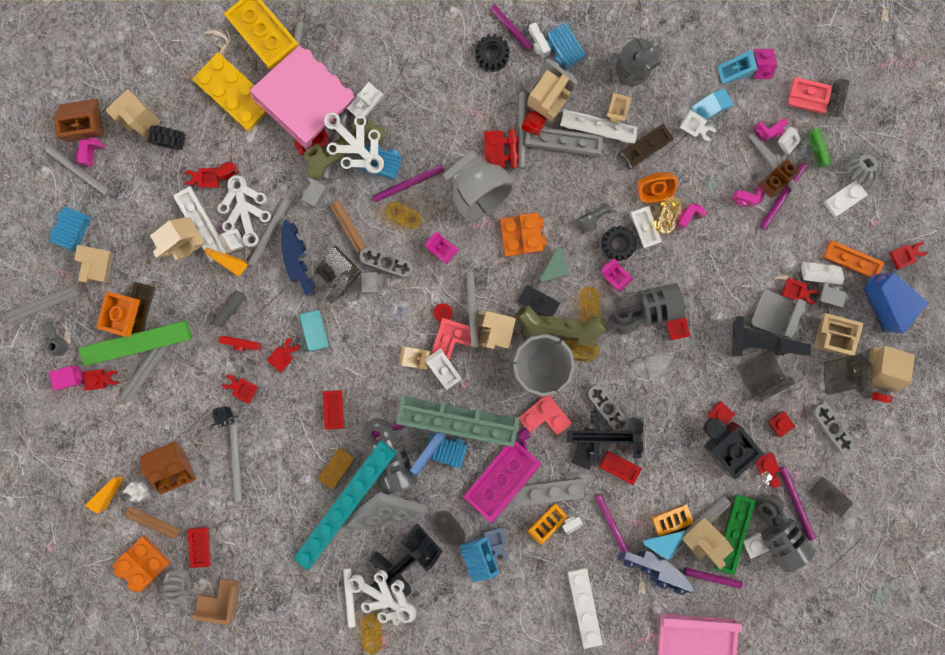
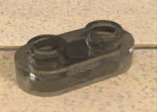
[827,79,849,118]
[434,510,465,546]

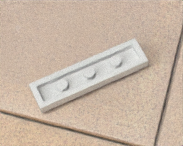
[560,109,638,144]
[173,186,228,262]
[567,567,603,649]

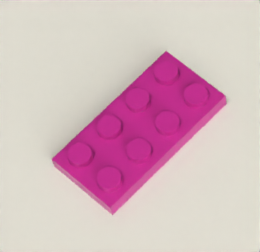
[463,440,542,523]

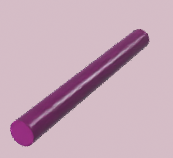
[760,163,807,230]
[373,164,444,202]
[780,466,816,541]
[594,494,630,552]

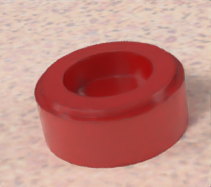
[433,303,453,322]
[871,391,893,403]

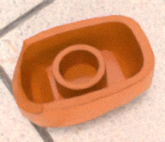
[637,172,678,203]

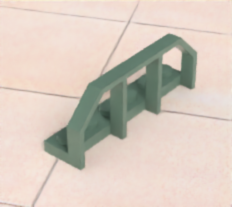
[396,394,519,447]

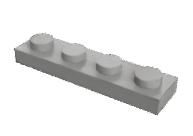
[525,128,603,157]
[508,478,585,508]

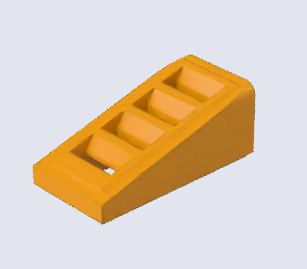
[204,247,248,276]
[85,476,124,513]
[527,503,569,545]
[651,504,694,537]

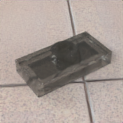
[810,477,854,517]

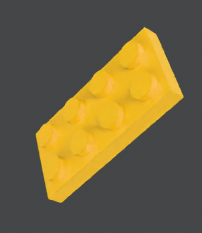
[224,0,299,70]
[192,52,267,132]

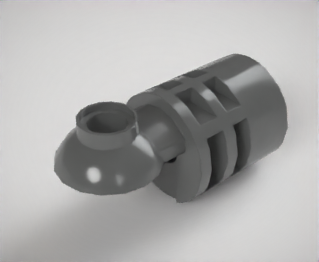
[615,38,661,86]
[608,283,685,334]
[363,418,417,494]
[755,494,815,572]

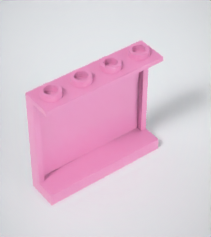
[250,45,355,150]
[658,613,742,655]

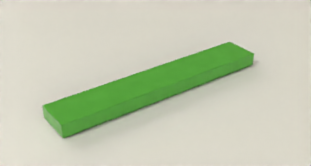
[78,320,193,366]

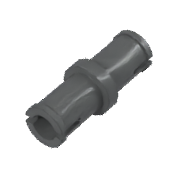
[213,290,247,327]

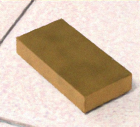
[317,447,355,490]

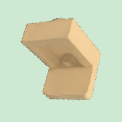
[607,92,632,123]
[399,346,430,370]

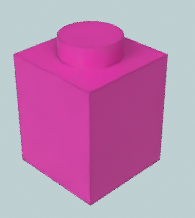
[49,366,83,391]

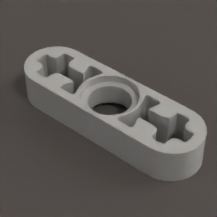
[360,247,413,278]
[587,385,629,431]
[812,404,855,453]

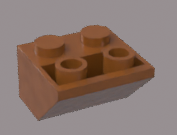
[54,99,104,142]
[140,441,196,495]

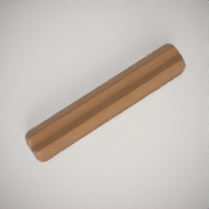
[330,201,367,253]
[125,507,180,539]

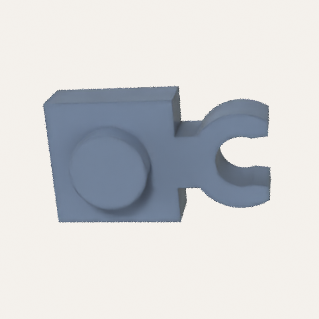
[483,527,508,564]

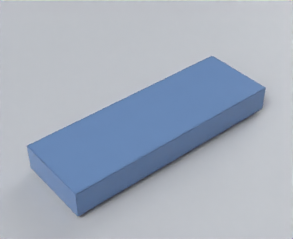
[410,432,447,476]

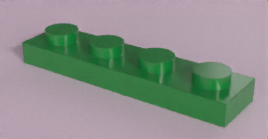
[714,494,756,575]

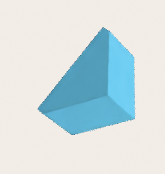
[717,50,757,84]
[691,89,734,120]
[643,531,685,560]

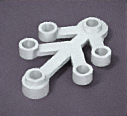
[324,113,384,173]
[217,175,272,248]
[347,570,416,623]

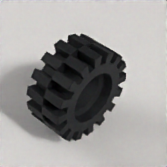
[475,34,509,72]
[148,125,186,150]
[601,225,637,261]

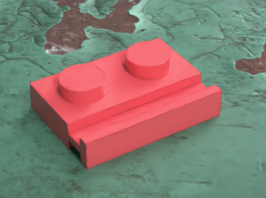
[787,77,832,114]

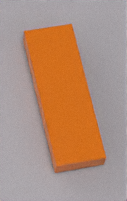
[822,240,884,278]

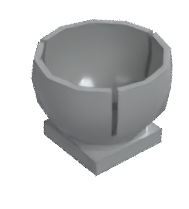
[443,150,514,221]
[512,333,576,397]

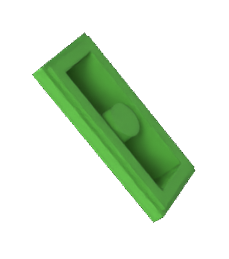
[807,127,832,168]

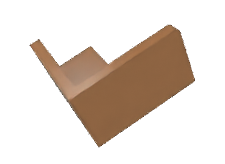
[191,578,241,625]

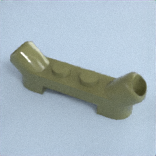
[304,117,386,179]
[516,306,607,346]

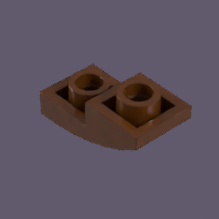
[758,159,800,199]

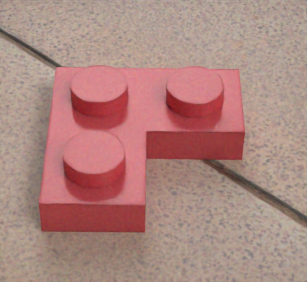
[431,317,479,360]
[519,396,572,435]

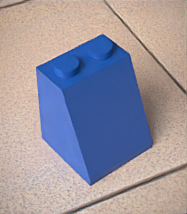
[864,272,929,333]

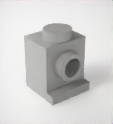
[301,177,329,210]
[361,273,383,294]
[814,282,848,308]

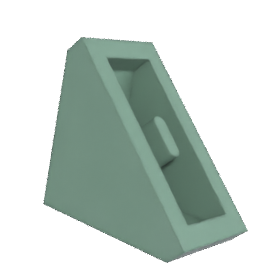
[539,247,569,283]

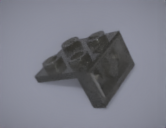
[316,246,362,304]
[737,350,795,402]
[824,353,872,399]

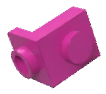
[753,49,777,79]
[754,118,789,142]
[76,137,106,167]
[731,186,764,207]
[676,203,707,229]
[425,231,459,264]
[601,258,633,293]

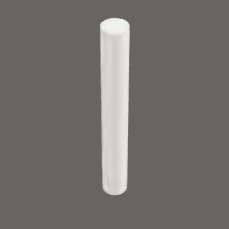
[343,568,356,628]

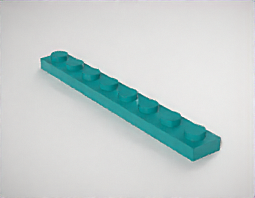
[293,440,397,571]

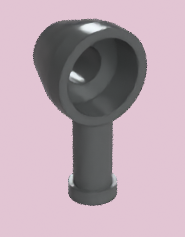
[576,203,611,232]
[43,321,68,356]

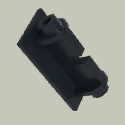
[211,406,239,428]

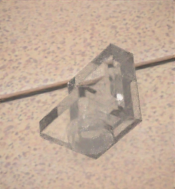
[737,471,772,495]

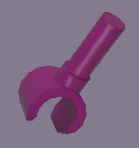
[518,428,531,451]

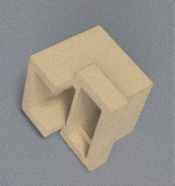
[527,70,571,121]
[106,89,160,140]
[150,217,205,260]
[74,245,113,284]
[477,311,516,349]
[813,313,863,356]
[866,345,915,393]
[682,518,734,570]

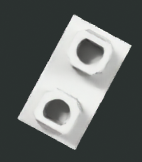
[347,82,384,119]

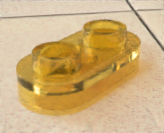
[654,197,682,234]
[386,201,422,230]
[580,286,600,322]
[564,339,600,362]
[361,613,383,654]

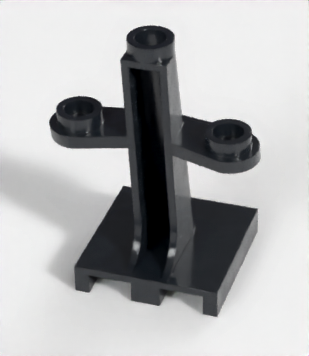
[731,316,811,356]
[567,409,644,464]
[369,523,443,597]

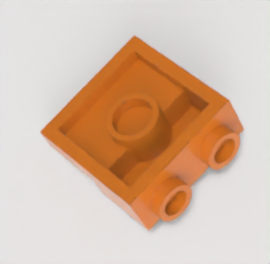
[500,213,546,257]
[96,291,140,337]
[112,535,171,593]

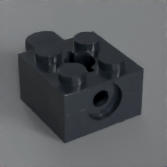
[703,418,764,480]

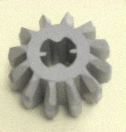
[846,151,882,185]
[163,570,190,604]

